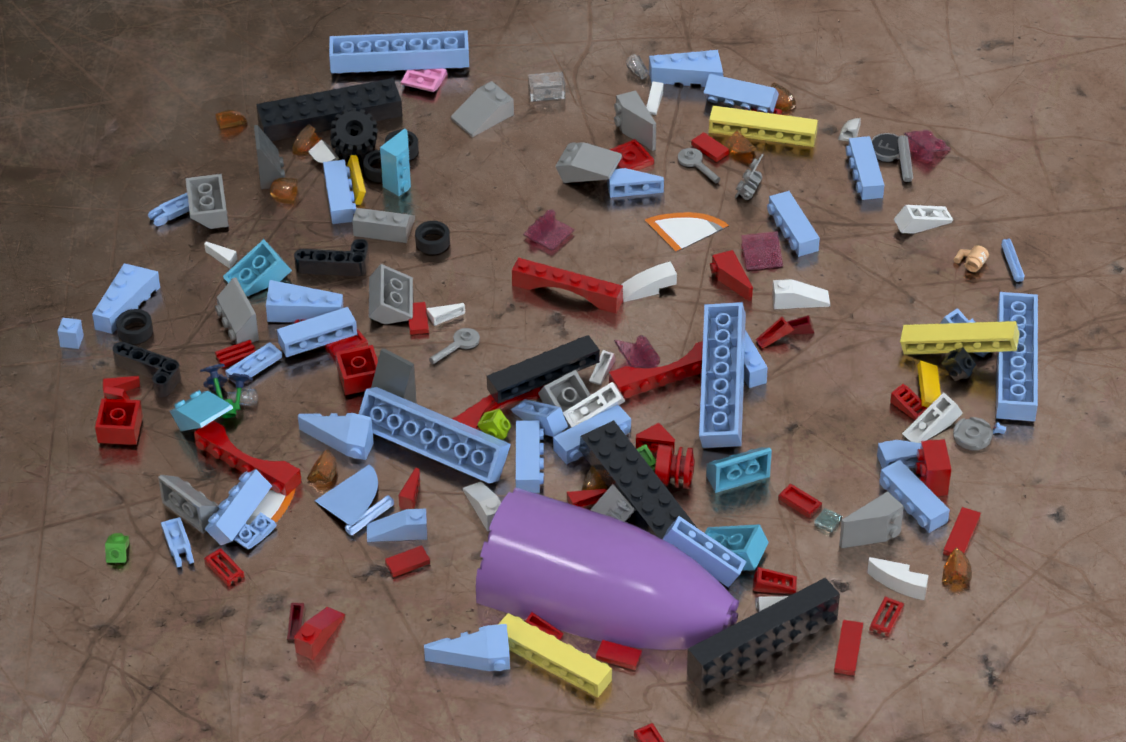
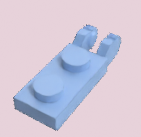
[148,193,189,226]
[161,517,194,567]

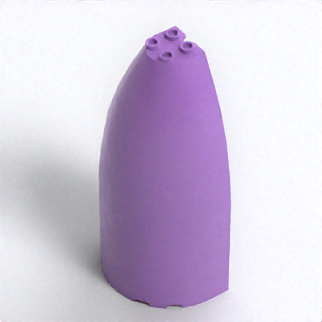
[476,488,739,650]

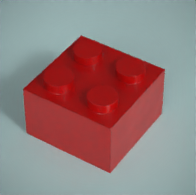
[335,345,378,395]
[95,399,143,445]
[915,439,952,496]

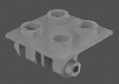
[735,154,763,200]
[591,484,635,522]

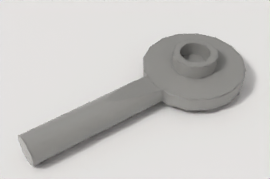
[678,148,720,183]
[429,328,480,364]

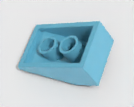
[223,239,292,297]
[170,390,233,431]
[705,524,769,571]

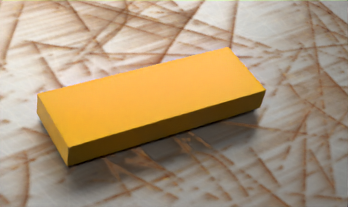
[347,155,366,205]
[917,360,941,407]

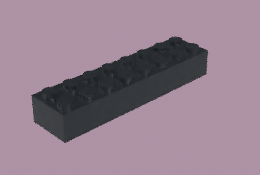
[256,78,403,141]
[579,420,697,539]
[687,577,840,691]

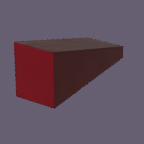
[787,315,814,335]
[287,603,306,641]

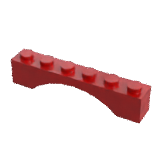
[512,257,623,314]
[609,341,703,398]
[452,383,549,431]
[194,421,302,497]

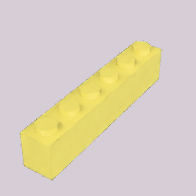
[709,106,818,147]
[900,321,1020,355]
[498,613,612,698]

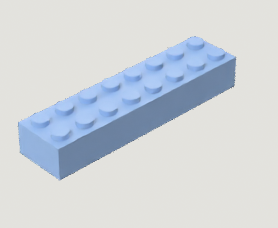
[329,30,469,74]
[996,292,1038,421]
[699,302,746,448]
[359,387,511,483]

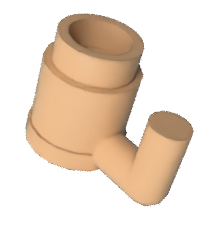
[954,245,989,272]

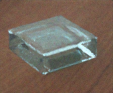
[815,508,842,533]

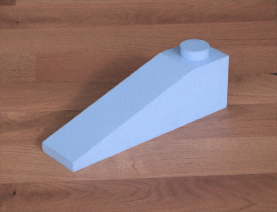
[298,413,374,460]
[424,624,510,671]

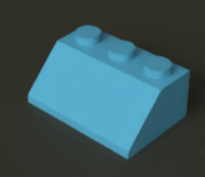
[380,128,411,196]
[706,447,772,493]

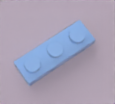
[225,342,282,384]

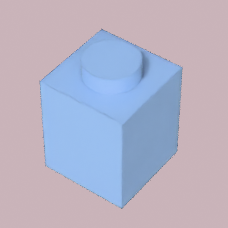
[57,318,84,349]

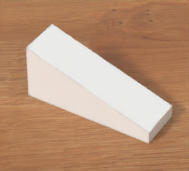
[646,81,663,115]
[204,242,237,269]
[427,303,465,326]
[589,350,616,385]

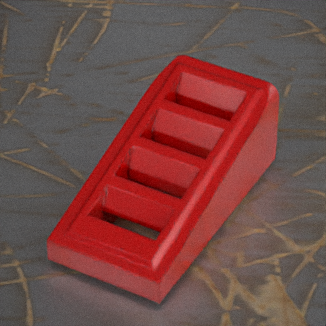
[890,384,928,420]
[398,468,420,510]
[752,567,797,594]

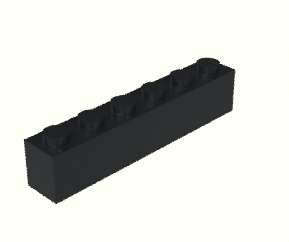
[487,335,600,404]

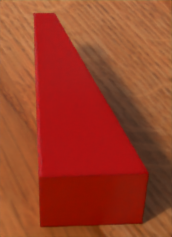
[756,317,794,348]
[103,376,141,398]
[567,489,607,508]
[525,612,564,640]

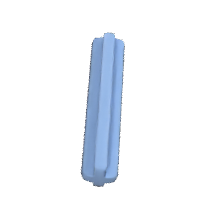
[1001,238,1025,282]
[345,495,394,535]

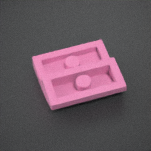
[401,68,447,92]

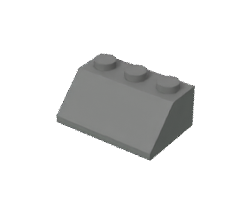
[185,174,229,229]
[352,208,415,243]
[369,264,413,324]
[215,277,259,344]
[158,475,219,533]

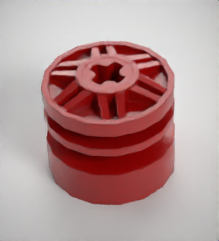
[655,444,695,489]

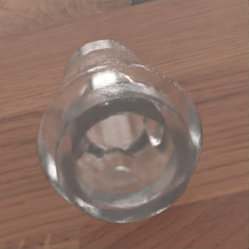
[626,54,649,79]
[228,387,258,406]

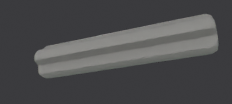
[898,135,913,182]

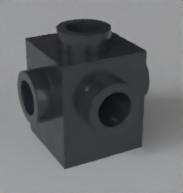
[941,347,976,380]

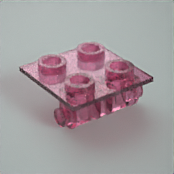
[904,130,951,161]
[523,209,575,251]
[741,231,783,270]
[614,335,660,368]

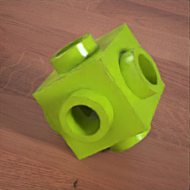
[478,408,511,440]

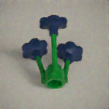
[200,364,253,418]

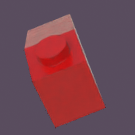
[710,250,753,301]
[294,607,345,660]

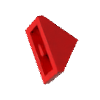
[636,423,675,455]

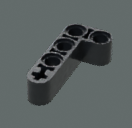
[294,239,369,276]
[112,342,181,398]

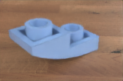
[233,512,277,549]

